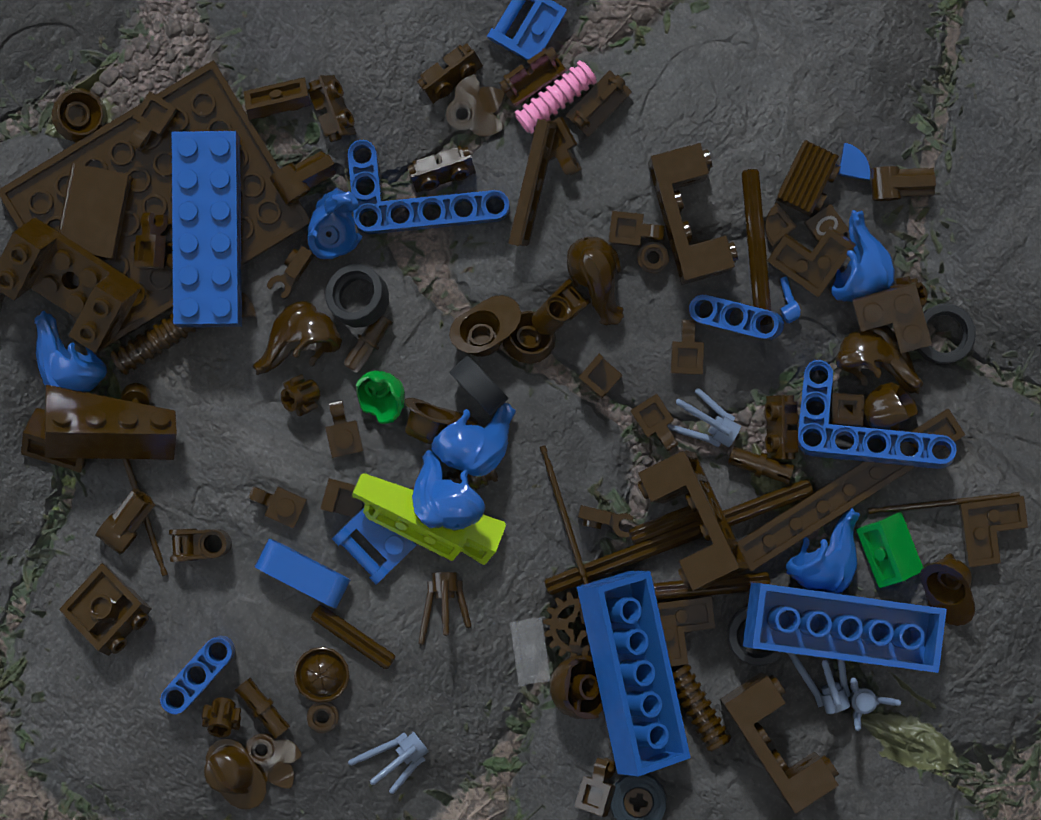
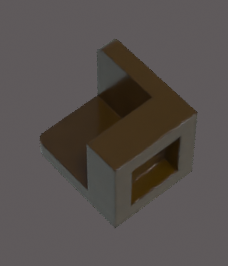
[578,353,622,399]
[320,478,364,517]

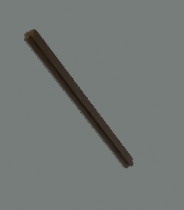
[544,479,813,595]

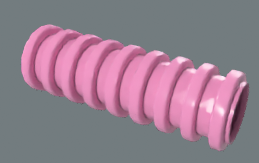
[515,60,597,134]

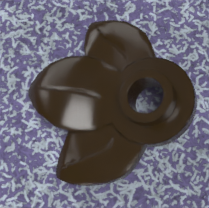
[446,75,504,136]
[246,734,302,789]

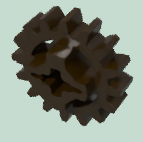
[543,592,590,657]

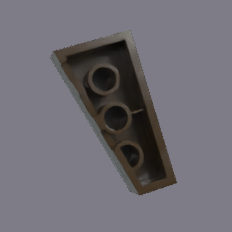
[45,385,177,460]

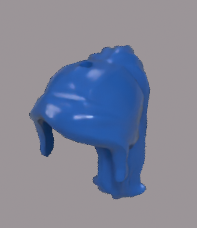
[307,187,362,259]
[831,210,895,302]
[34,311,107,392]
[431,403,516,477]
[412,450,485,530]
[786,508,860,594]

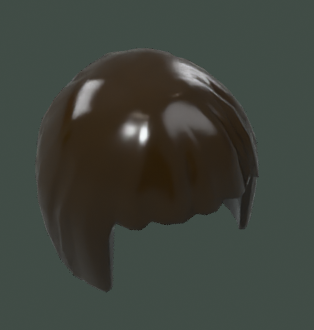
[864,382,918,431]

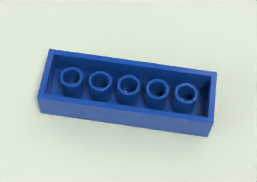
[172,131,242,327]
[577,571,691,777]
[743,583,947,673]

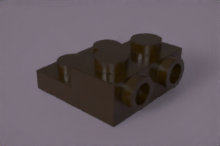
[59,563,152,656]

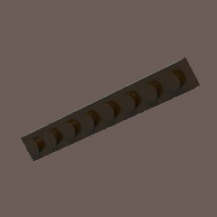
[737,408,966,571]

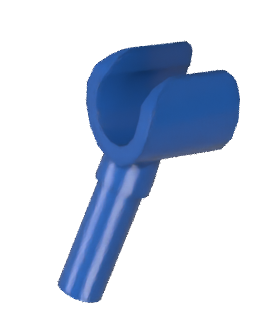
[780,277,801,323]

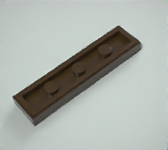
[508,119,557,246]

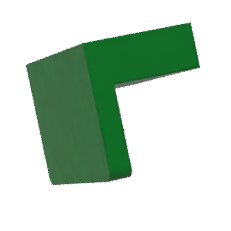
[856,512,923,588]

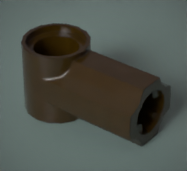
[269,151,336,205]
[871,166,936,201]
[95,489,156,555]

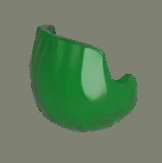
[356,370,405,424]

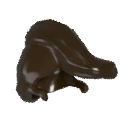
[567,236,624,326]
[253,301,342,375]
[835,325,923,394]

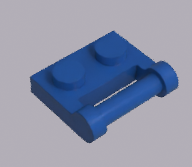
[486,0,567,61]
[332,507,417,585]

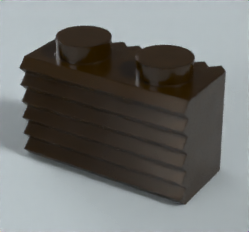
[775,140,841,216]

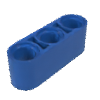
[689,295,784,340]
[254,538,351,609]
[160,636,235,714]

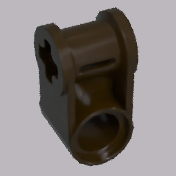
[532,278,591,335]
[169,528,232,562]

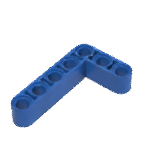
[348,140,510,234]
[798,360,957,469]

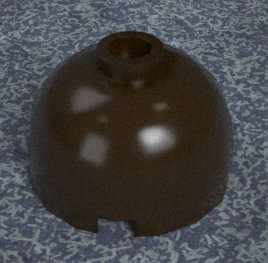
[550,656,604,719]

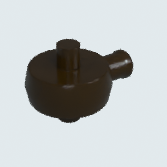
[121,383,151,405]

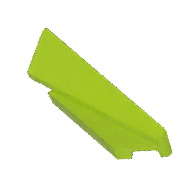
[352,473,506,565]

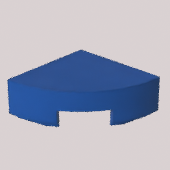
[838,143,870,181]

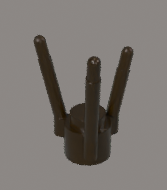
[418,572,471,646]

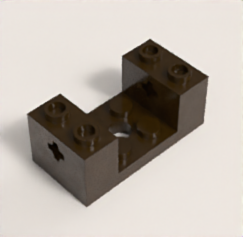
[648,143,738,285]
[0,217,142,353]
[638,450,749,590]
[720,672,839,814]

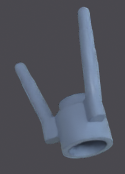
[667,388,741,448]
[787,653,851,714]
[850,678,901,731]
[348,732,429,794]

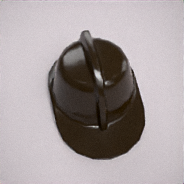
[449,295,521,357]
[405,398,478,444]
[920,553,976,626]
[204,739,267,809]

